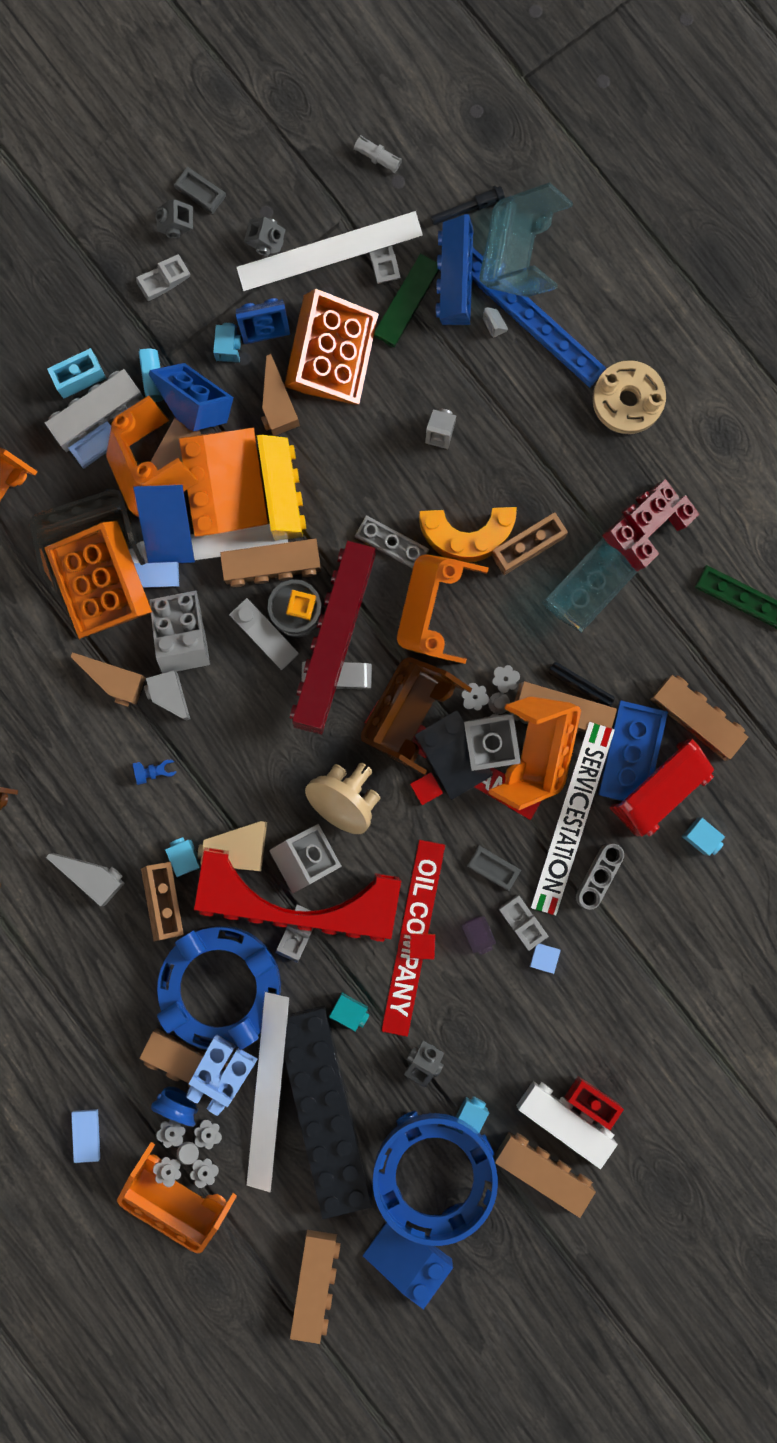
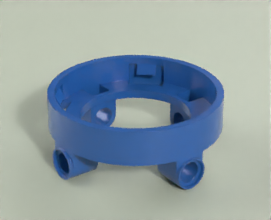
[157,926,281,1050]
[373,1111,498,1246]

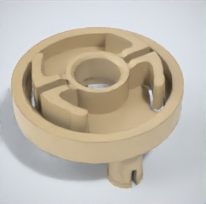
[593,361,666,434]

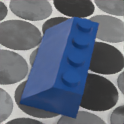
[436,214,473,325]

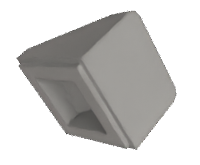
[482,307,508,338]

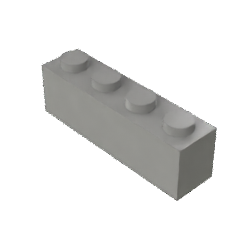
[45,369,144,452]

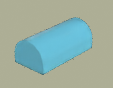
[139,349,164,402]

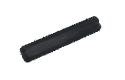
[549,662,615,707]

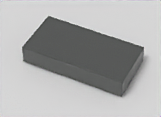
[174,167,226,214]
[467,845,521,891]

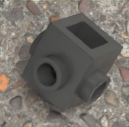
[155,199,193,238]
[244,216,286,256]
[404,1041,444,1087]

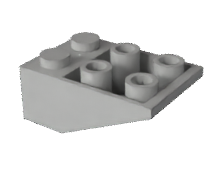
[149,591,210,674]

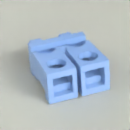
[186,1035,258,1116]

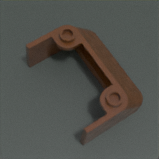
[361,657,472,775]

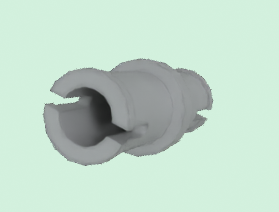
[354,135,402,173]

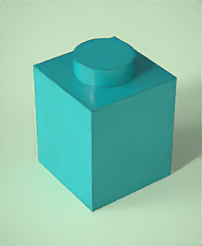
[329,992,369,1032]

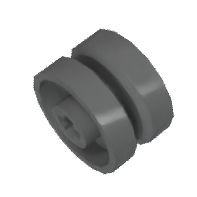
[268,579,323,637]

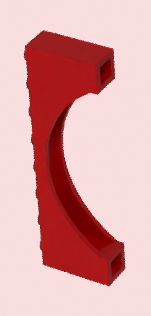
[194,847,401,942]

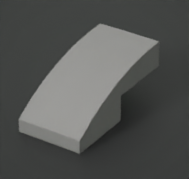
[369,245,401,284]
[136,254,190,301]
[498,894,549,951]
[276,905,313,963]

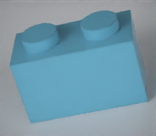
[47,348,107,399]

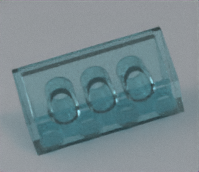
[542,538,638,633]

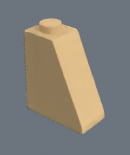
[198,821,267,871]

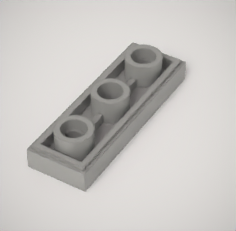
[355,515,429,569]

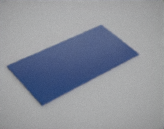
[133,485,195,563]

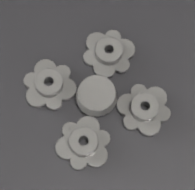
[461,665,528,724]
[153,1120,222,1188]

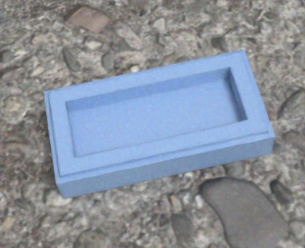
[69,421,111,469]
[134,562,179,588]
[72,1109,100,1163]

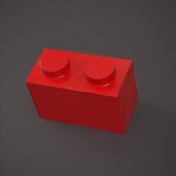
[565,1076,624,1130]

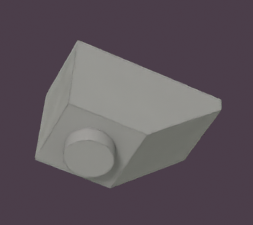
[425,409,456,449]
[144,671,190,720]

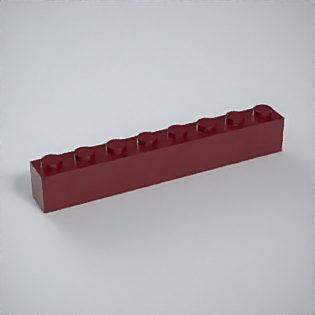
[290,541,375,735]

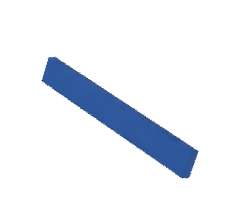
[472,248,607,388]

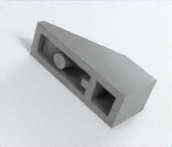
[229,598,299,670]
[46,853,125,906]

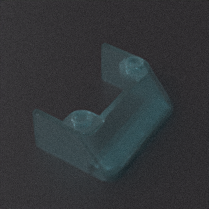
[480,182,573,297]

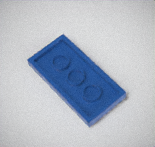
[598,700,668,801]

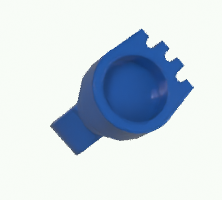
[133,760,177,785]

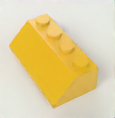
[257,435,306,541]

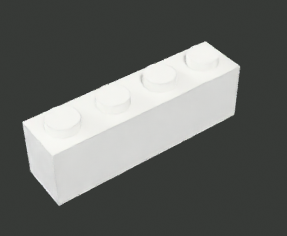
[516,1081,618,1169]

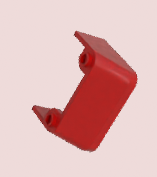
[609,739,714,837]

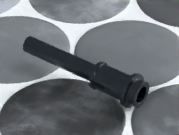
[431,186,505,225]

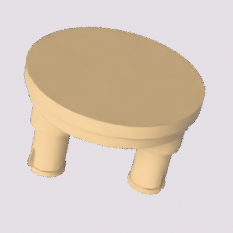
[305,763,381,834]

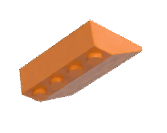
[284,289,378,405]
[179,428,268,537]
[44,521,152,639]

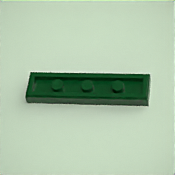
[374,253,439,348]
[694,565,777,629]

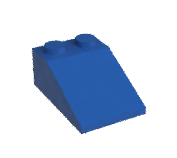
[236,298,290,344]
[149,363,234,431]
[363,1222,453,1310]

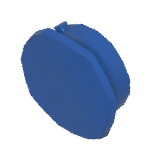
[151,1086,198,1127]

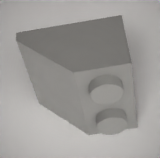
[464,713,521,771]
[269,824,342,894]

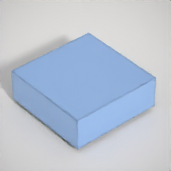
[530,943,561,974]

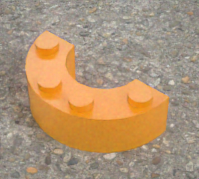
[419,507,517,562]

